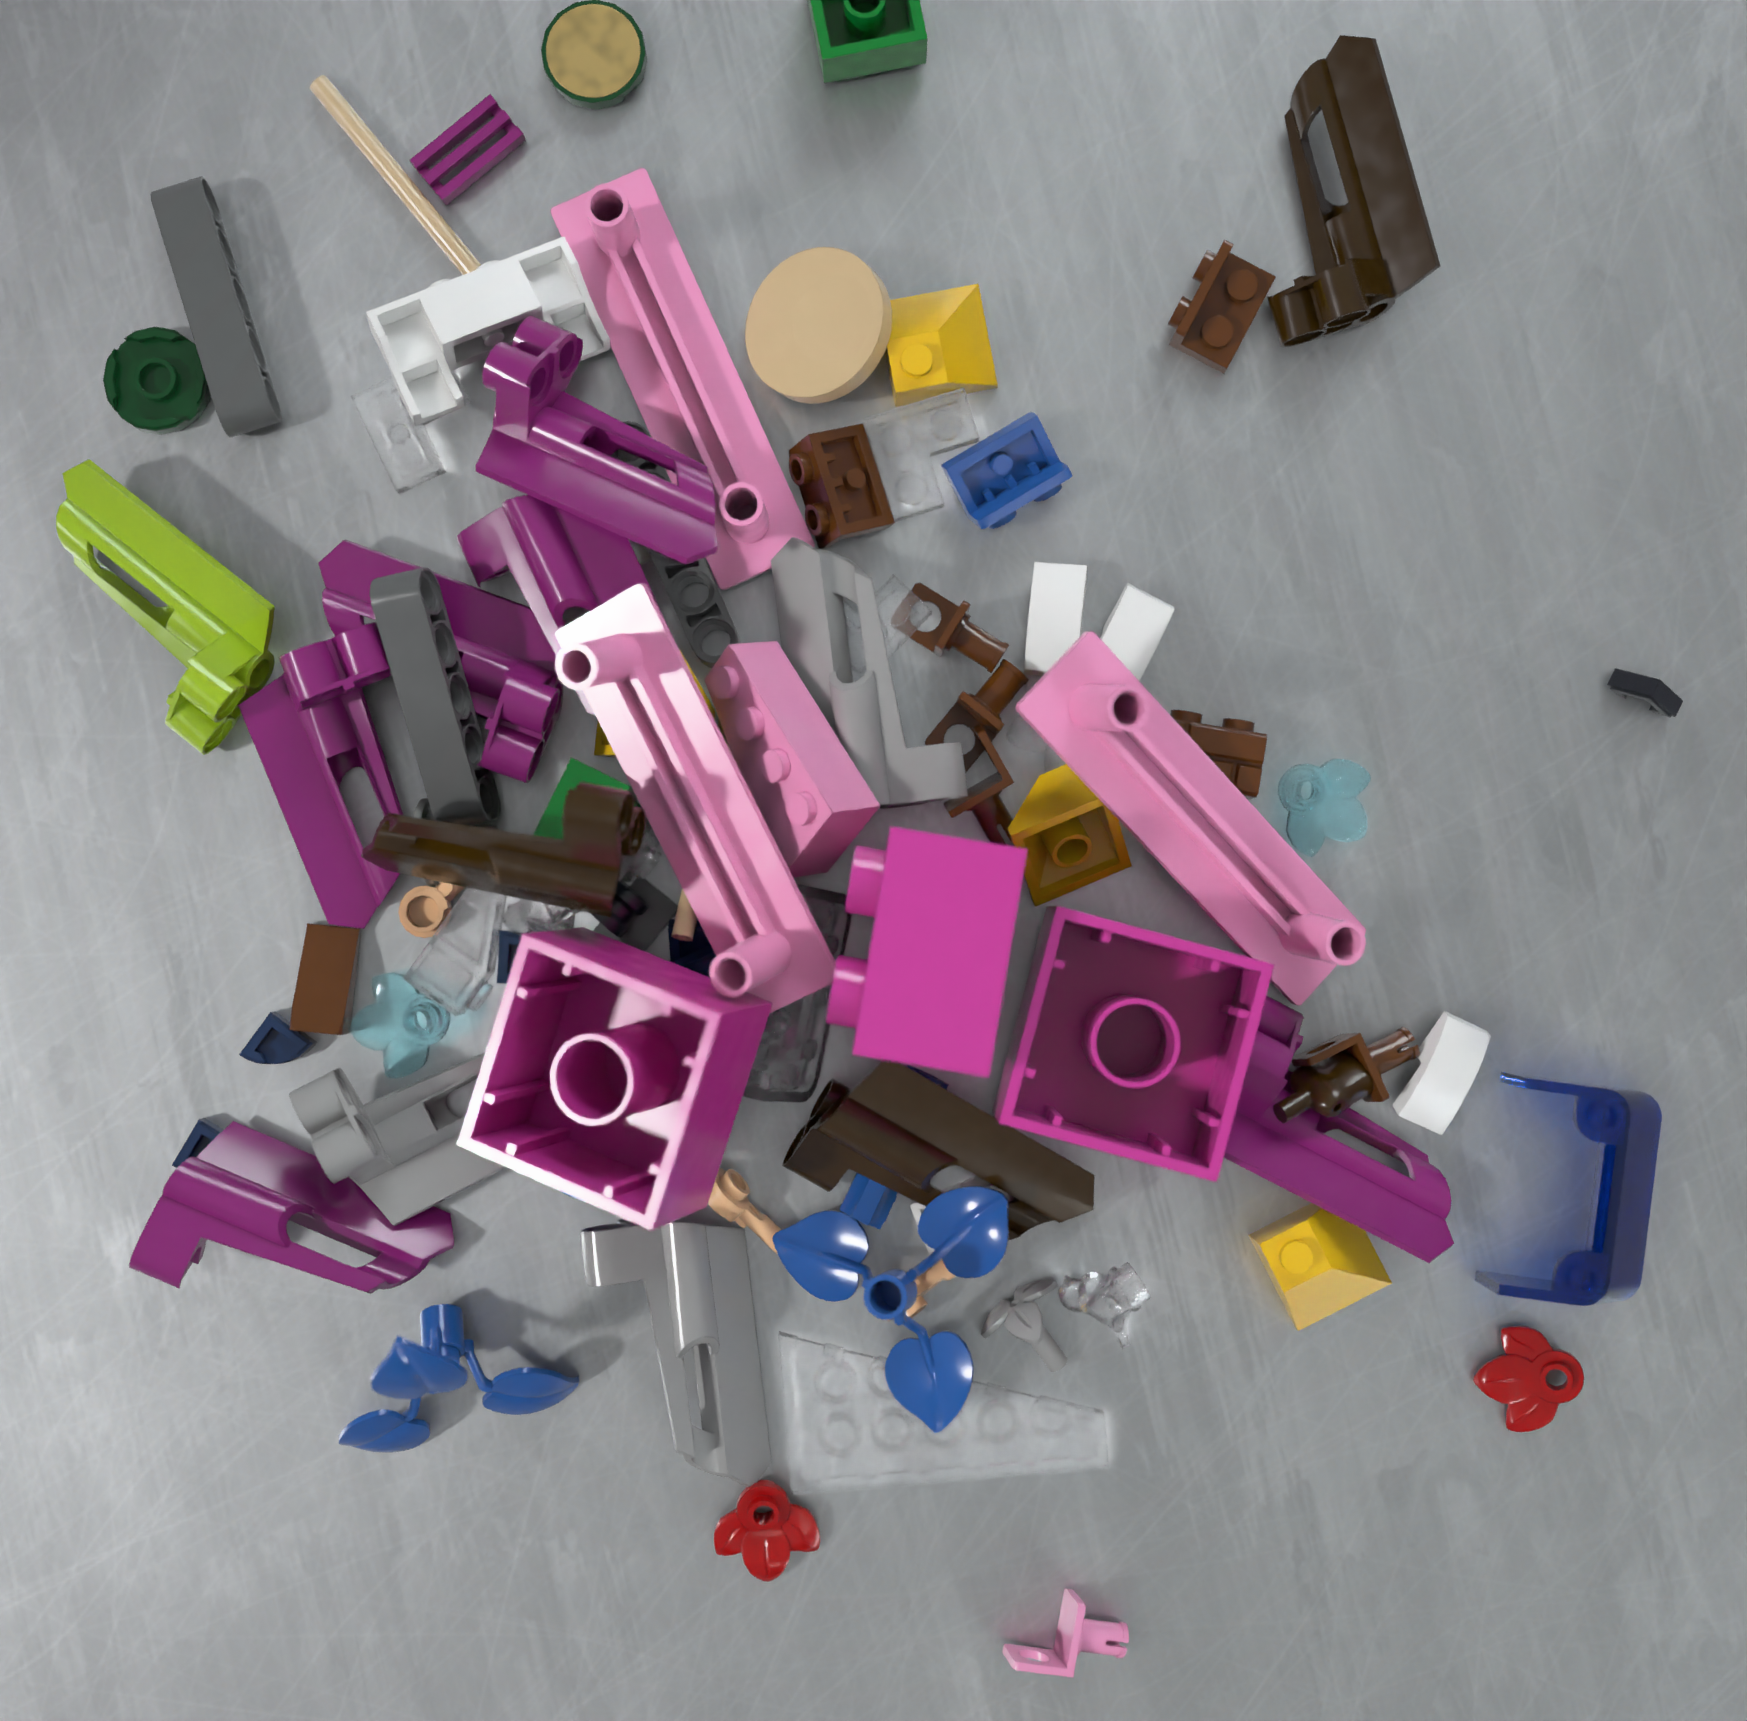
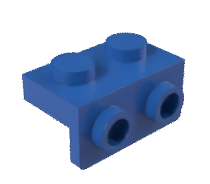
[941,411,1073,529]

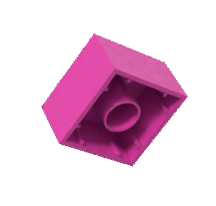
[826,826,1027,1077]
[992,906,1275,1182]
[457,927,773,1230]

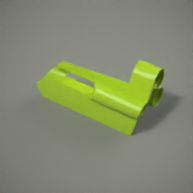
[56,459,275,755]

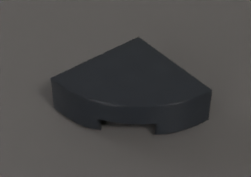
[1607,668,1683,718]

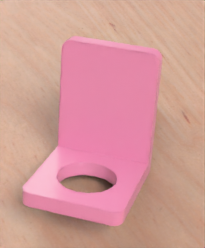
[1002,1588,1129,1678]

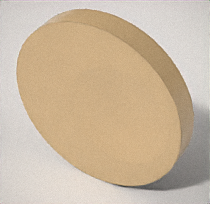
[745,247,892,404]

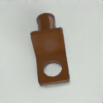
[891,582,1009,673]
[925,659,1029,773]
[944,724,1014,845]
[1291,1027,1420,1102]

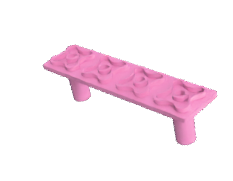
[551,168,815,590]
[556,584,836,1014]
[1015,631,1366,1006]

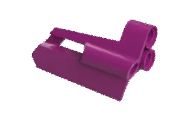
[475,316,718,564]
[456,495,672,716]
[318,539,566,783]
[238,622,403,929]
[1224,995,1454,1263]
[129,1121,454,1294]

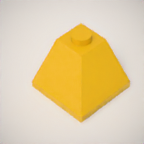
[885,284,998,407]
[1008,764,1132,907]
[1249,1203,1392,1331]

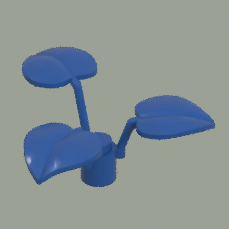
[772,1186,1009,1433]
[338,1304,580,1453]

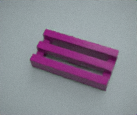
[409,94,526,206]

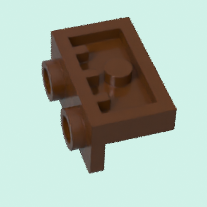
[1167,239,1276,374]
[789,423,895,549]

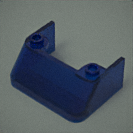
[1475,1072,1662,1306]

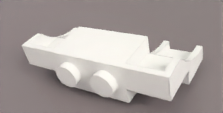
[366,237,611,426]

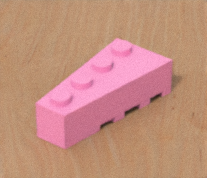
[704,641,880,878]

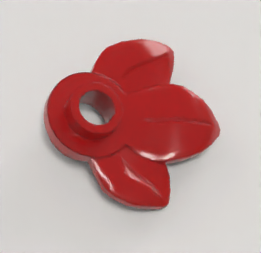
[1473,1326,1584,1432]
[714,1480,820,1582]

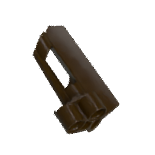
[1267,35,1441,347]
[361,782,646,917]
[782,1060,1094,1240]

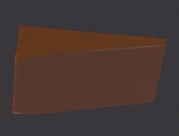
[289,923,361,1035]

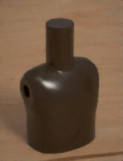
[1273,1051,1373,1123]

